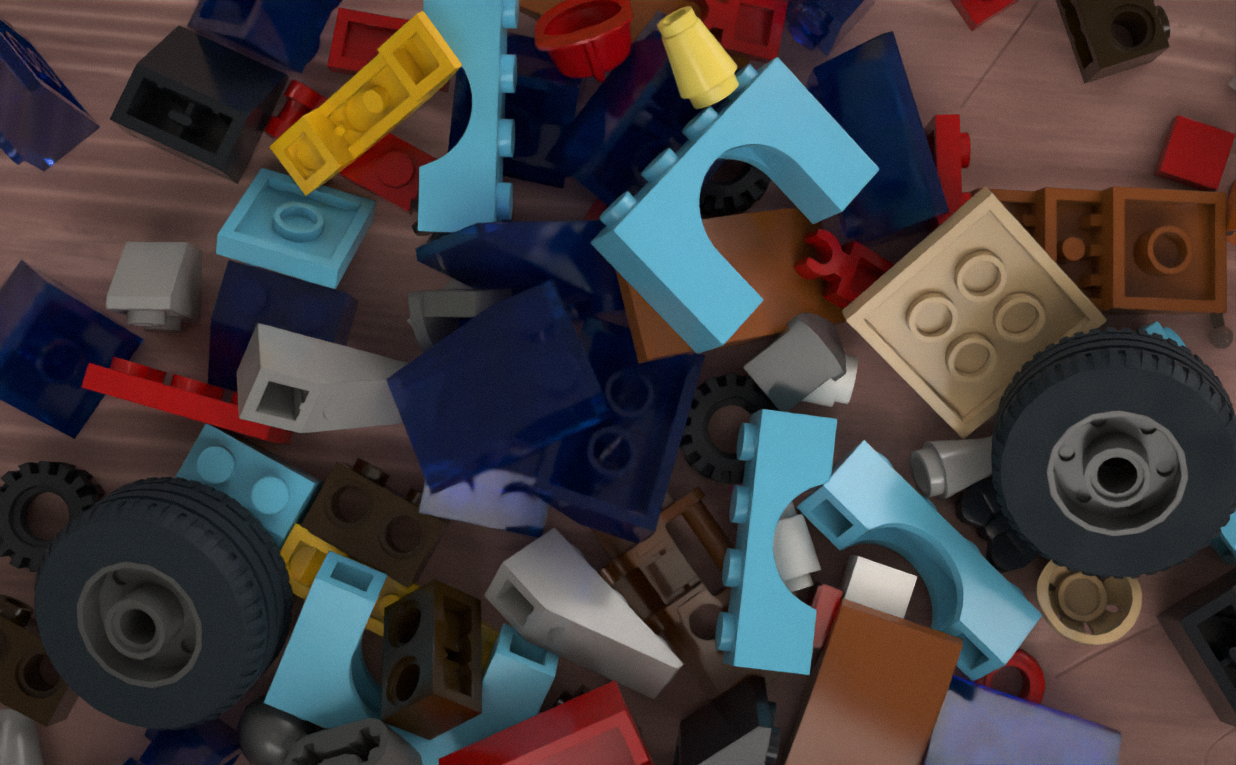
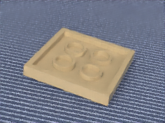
[842,186,1107,439]

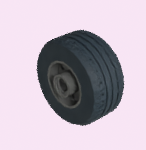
[991,327,1236,579]
[34,476,293,730]

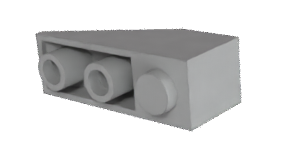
[236,323,437,433]
[484,527,683,699]

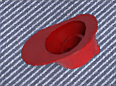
[534,0,634,83]

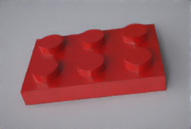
[81,357,294,445]

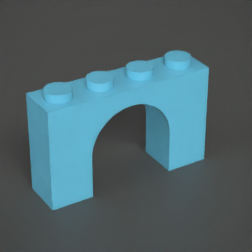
[591,57,880,354]
[264,550,559,765]

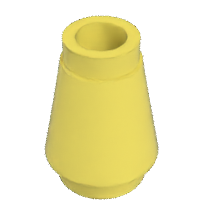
[657,6,739,109]

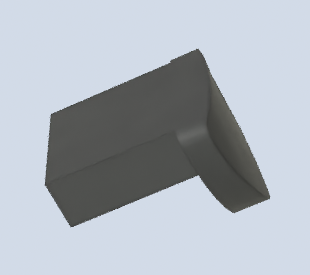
[408,289,513,359]
[743,313,846,412]

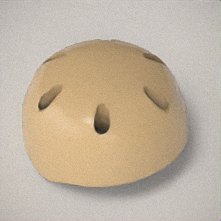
[1036,559,1142,646]

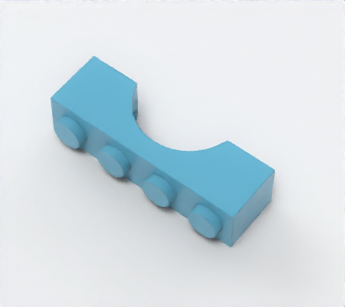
[418,0,519,234]
[715,409,837,675]
[796,440,1042,681]

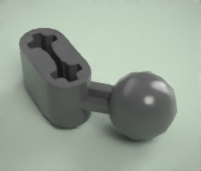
[237,695,422,765]

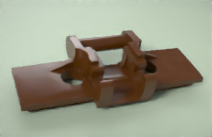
[553,427,785,701]

